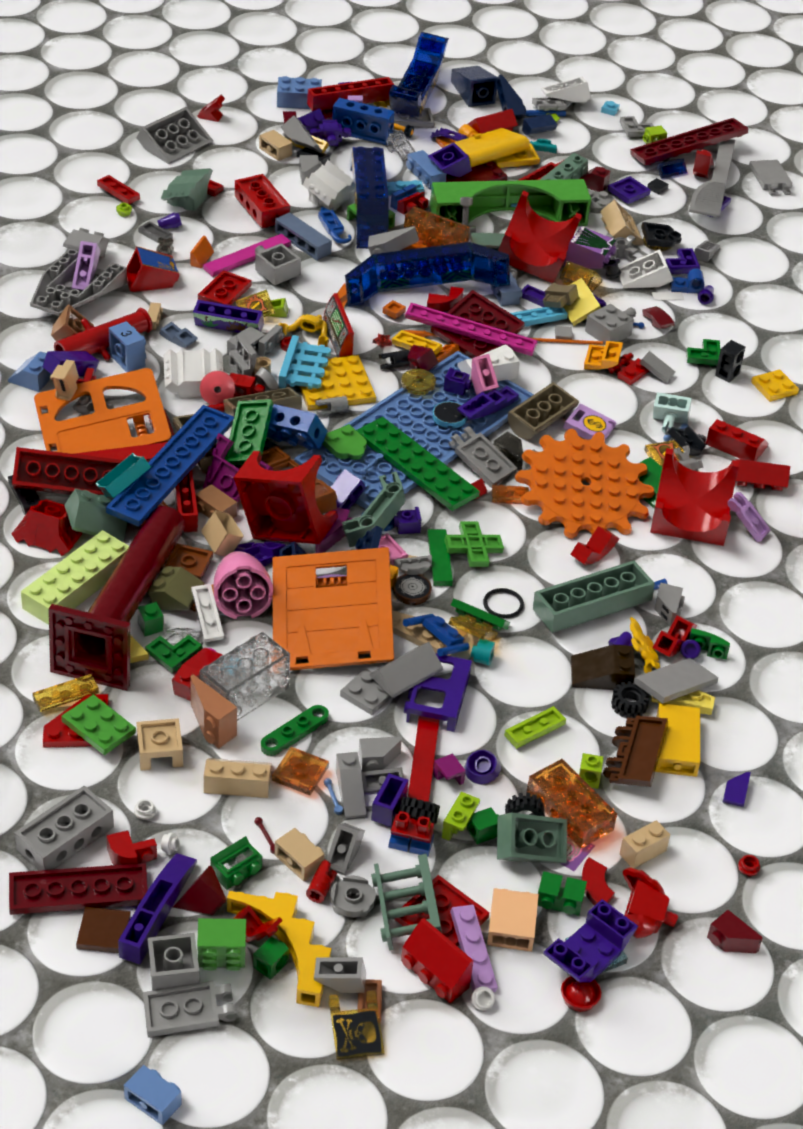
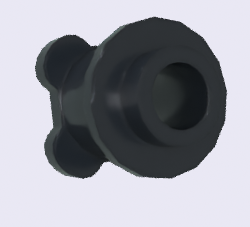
[603,259,621,279]

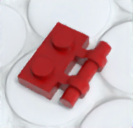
[608,353,650,385]

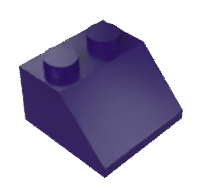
[428,142,472,177]

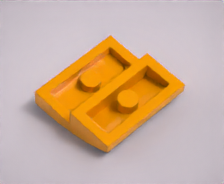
[584,341,623,370]

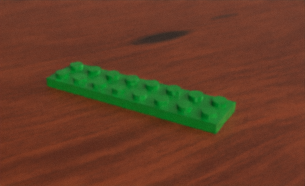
[356,417,480,511]

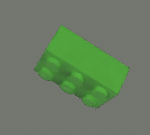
[197,918,246,971]

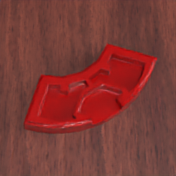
[581,857,615,906]

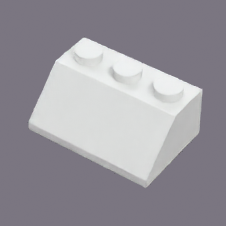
[458,351,520,386]

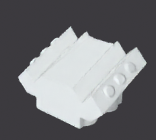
[303,160,355,211]
[163,348,223,398]

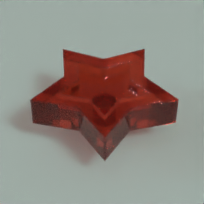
[373,333,392,348]

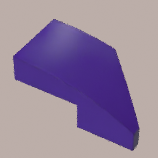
[723,772,751,807]

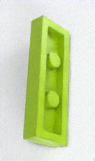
[504,706,566,749]

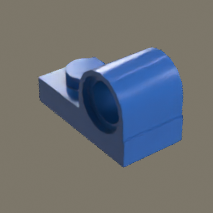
[670,268,705,293]

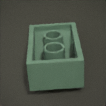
[497,813,567,863]

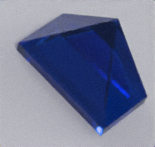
[657,158,687,179]

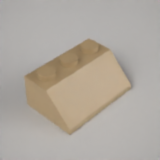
[600,199,644,245]
[204,758,272,798]

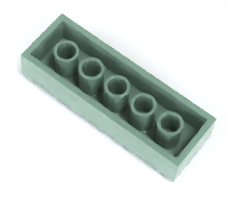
[533,560,655,633]

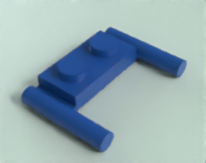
[403,614,470,656]

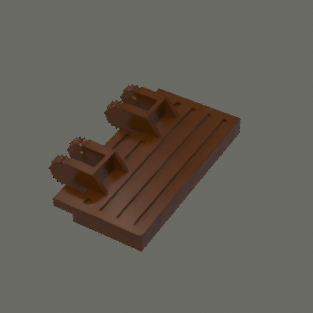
[602,716,668,787]

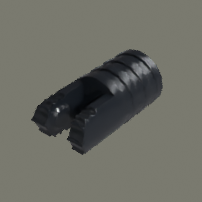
[379,350,410,369]

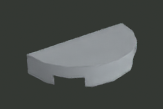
[394,555,432,575]

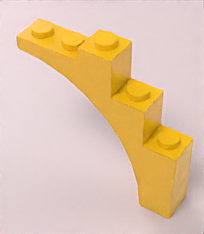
[227,891,332,1007]

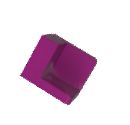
[433,753,466,785]

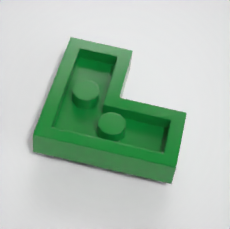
[686,339,721,366]
[145,634,203,673]

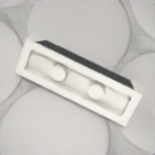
[191,583,224,643]

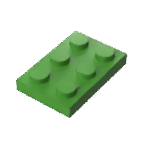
[61,694,136,755]

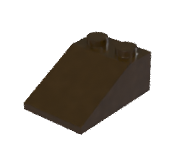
[571,644,635,690]

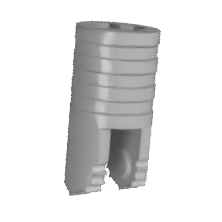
[315,396,349,416]

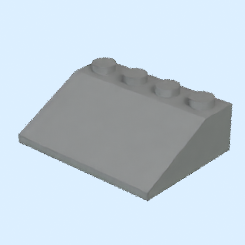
[136,107,213,164]

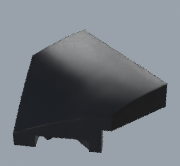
[668,425,707,455]

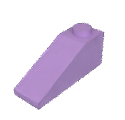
[72,241,100,291]

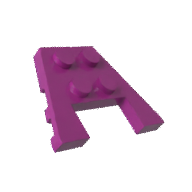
[203,433,273,503]

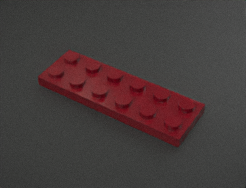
[9,863,148,915]

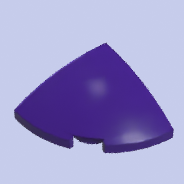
[234,542,286,567]

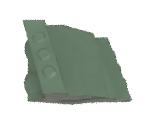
[161,168,213,211]

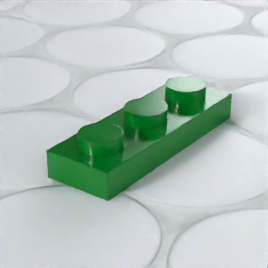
[451,598,510,631]

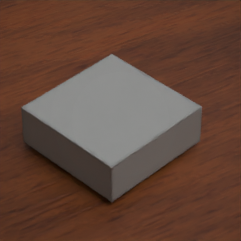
[555,326,572,340]

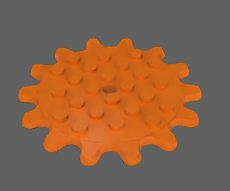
[515,429,655,539]

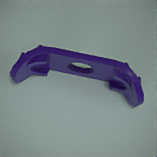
[430,127,468,141]

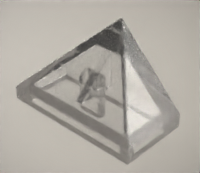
[163,628,203,645]

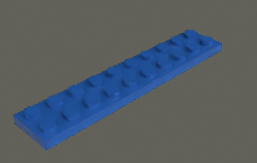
[106,405,234,527]

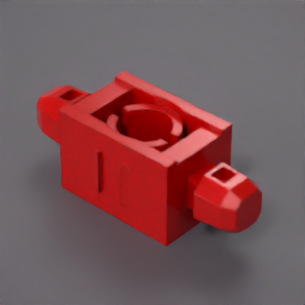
[230,373,265,398]

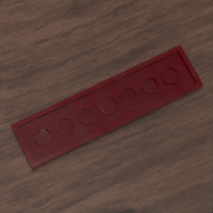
[630,118,748,165]

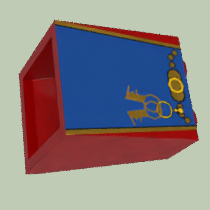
[127,246,179,292]

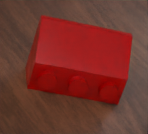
[468,109,518,134]
[706,419,769,461]
[736,459,791,491]
[401,918,474,1003]

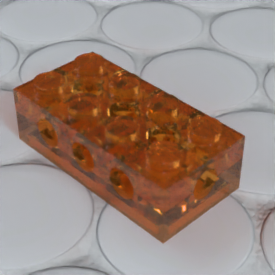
[404,206,470,262]
[527,759,617,849]

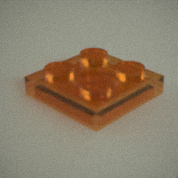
[272,747,329,795]

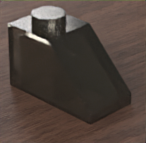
[493,431,523,471]

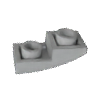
[72,396,114,415]

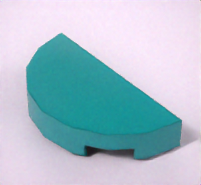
[530,139,557,153]

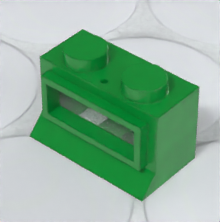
[210,836,263,890]

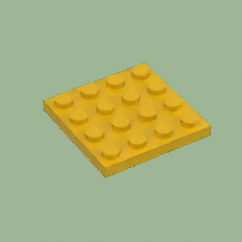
[294,355,376,411]

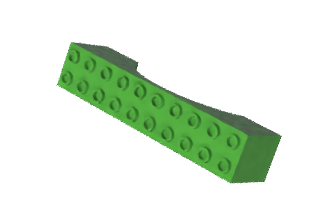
[430,179,591,230]

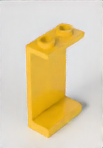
[655,703,700,777]

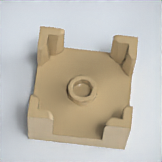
[136,718,183,771]

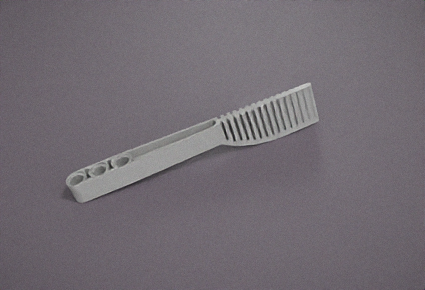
[689,139,735,217]

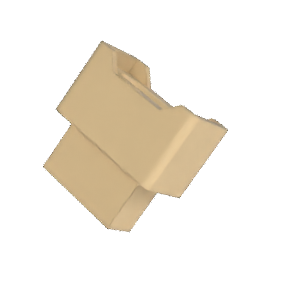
[50,360,79,401]

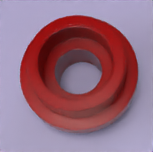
[738,855,760,876]

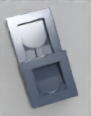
[159,322,198,348]

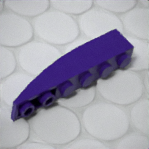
[118,853,197,965]

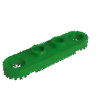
[261,705,329,756]

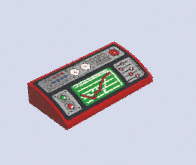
[323,293,354,357]

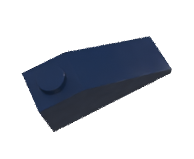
[495,75,526,120]

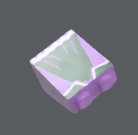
[563,226,617,269]

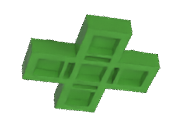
[444,521,504,567]

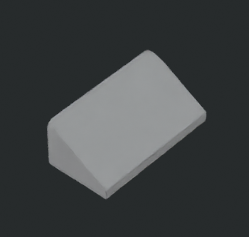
[361,767,404,794]

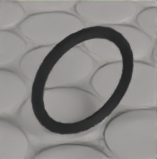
[483,588,524,618]

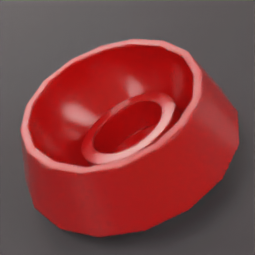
[561,976,602,1012]

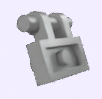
[532,98,567,111]

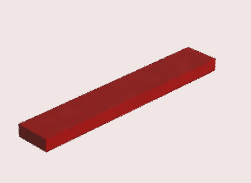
[408,716,439,802]

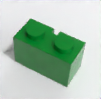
[538,871,587,916]

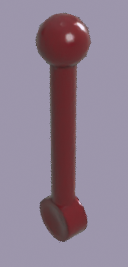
[254,817,275,854]

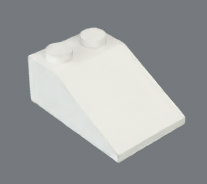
[541,77,591,103]
[619,249,673,288]

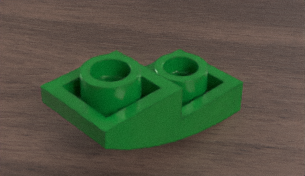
[689,628,730,660]

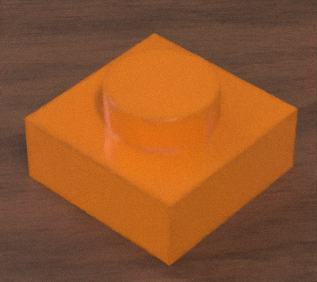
[382,300,406,319]

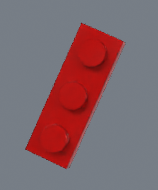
[97,175,140,204]

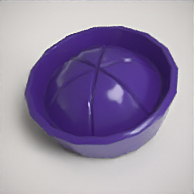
[464,750,501,784]

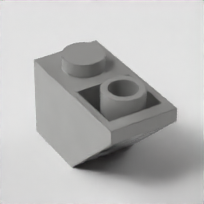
[654,583,685,627]

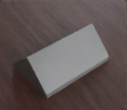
[370,642,443,698]

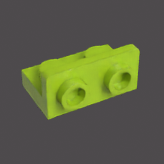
[442,792,480,841]

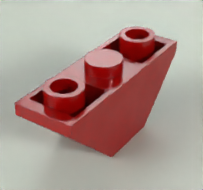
[693,149,714,179]

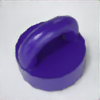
[680,640,701,659]

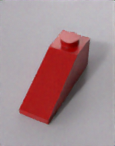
[172,647,223,701]

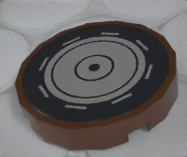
[393,574,432,605]

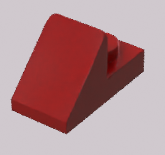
[197,94,225,122]

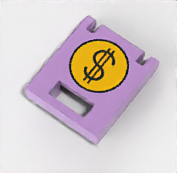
[563,403,616,440]

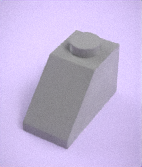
[299,155,322,185]
[358,736,402,772]
[327,823,365,874]
[314,957,366,993]

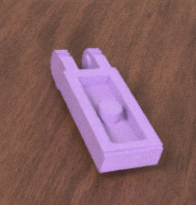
[727,492,771,542]

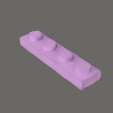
[450,905,498,992]

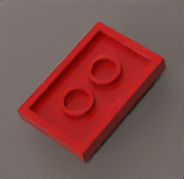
[198,270,252,305]

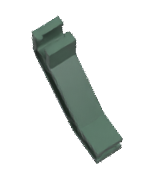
[342,471,406,547]

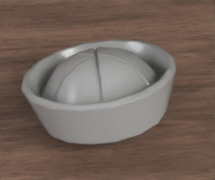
[255,367,280,392]

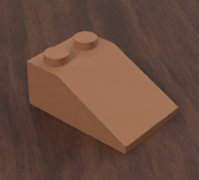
[190,674,237,749]

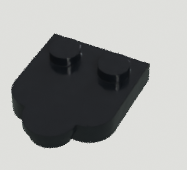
[641,222,682,248]

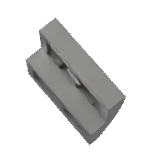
[229,334,257,376]

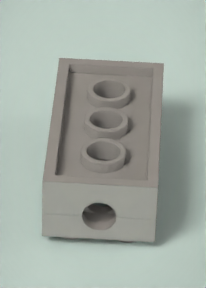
[14,786,114,871]

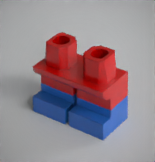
[390,184,428,215]
[388,811,434,857]

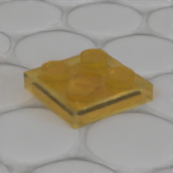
[448,615,498,640]

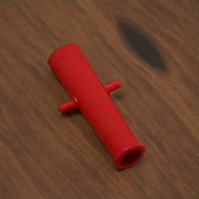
[54,307,153,361]

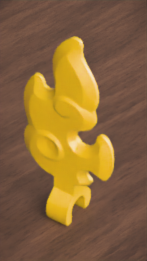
[630,617,660,673]

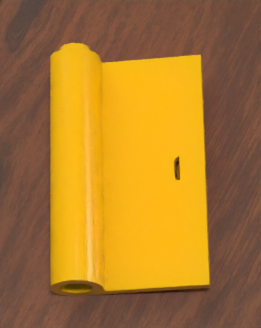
[445,128,530,167]

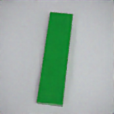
[427,529,453,586]

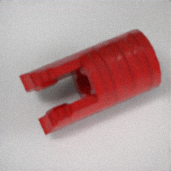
[306,860,337,903]

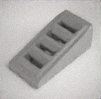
[694,240,720,262]

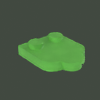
[322,424,367,460]

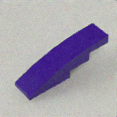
[457,386,519,420]

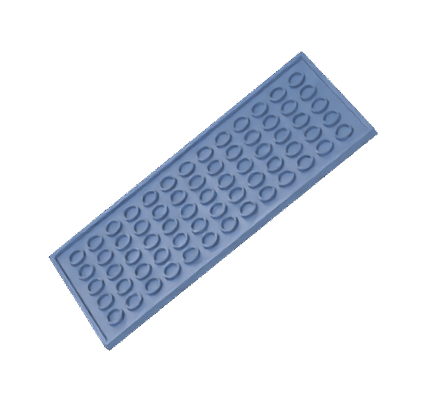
[294,351,534,509]

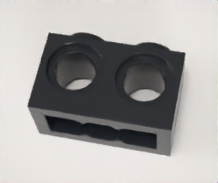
[715,340,746,383]

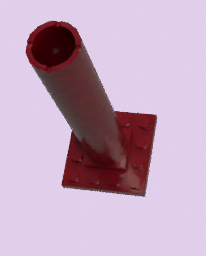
[48,506,185,691]

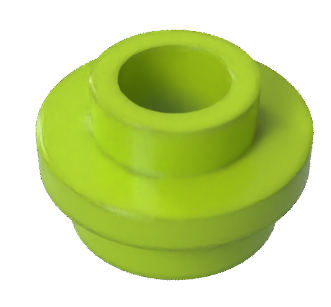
[116,203,132,217]

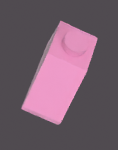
[471,354,499,395]

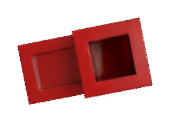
[106,830,157,865]

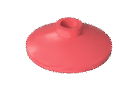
[200,371,235,405]

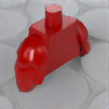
[623,867,678,939]

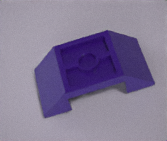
[543,899,638,982]

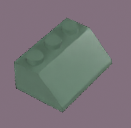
[64,488,127,542]

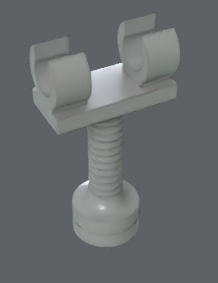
[453,197,476,239]

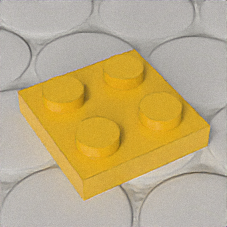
[751,369,799,402]

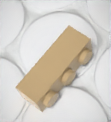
[148,302,163,330]

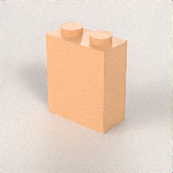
[487,888,539,952]

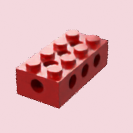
[235,174,290,228]

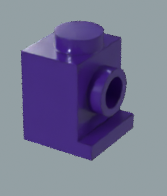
[393,507,422,534]

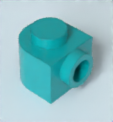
[471,638,495,666]

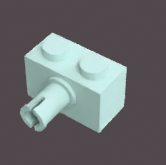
[653,392,692,433]

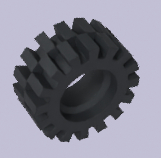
[611,681,650,718]
[505,792,545,817]
[399,797,440,824]

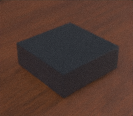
[647,178,669,194]

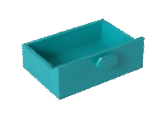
[95,453,151,498]

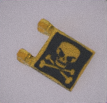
[328,990,385,1060]

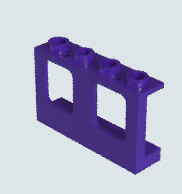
[404,653,472,732]

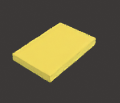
[563,278,601,326]

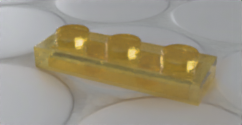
[32,674,99,712]

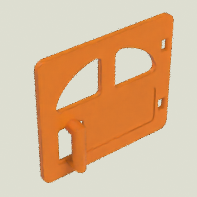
[34,368,172,454]

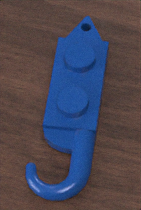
[318,207,352,244]

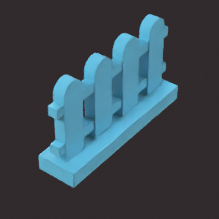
[279,335,331,389]

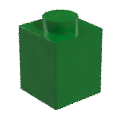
[137,602,164,637]
[467,807,498,844]

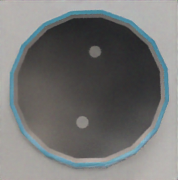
[432,401,467,428]

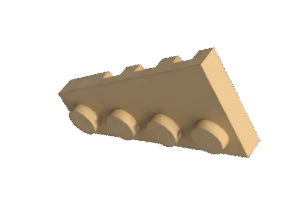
[392,610,469,656]

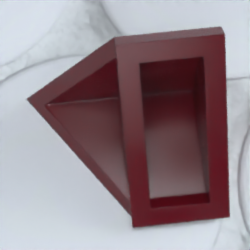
[172,866,227,915]

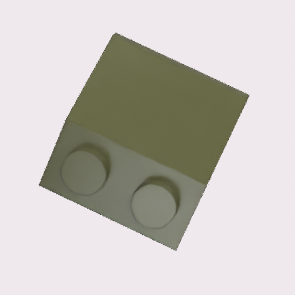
[148,566,205,610]

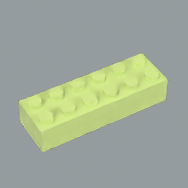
[21,530,129,625]

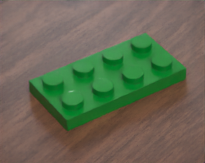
[225,399,274,465]

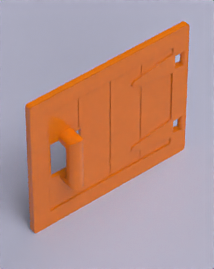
[273,547,394,672]

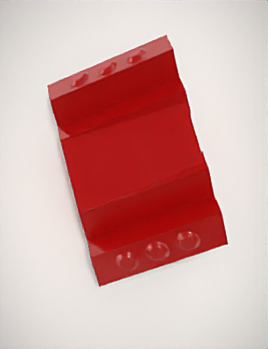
[11,499,83,556]

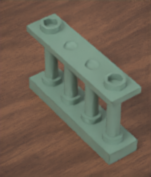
[371,854,442,951]

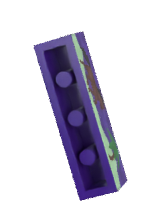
[193,300,264,333]

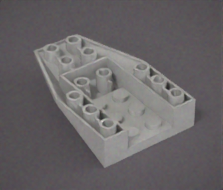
[30,249,127,316]

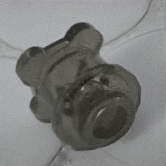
[156,237,174,255]

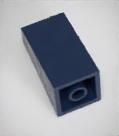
[451,66,497,107]

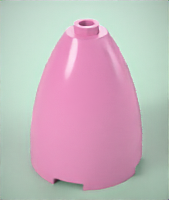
[213,551,273,619]

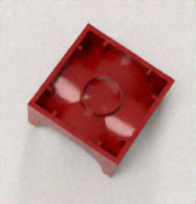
[495,190,582,283]
[650,448,740,546]
[233,451,338,544]

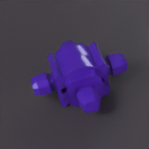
[309,120,351,146]

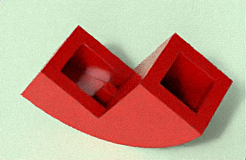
[427,287,464,312]
[570,526,620,565]
[652,615,698,657]

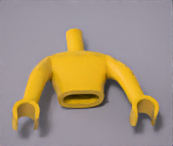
[278,314,329,347]

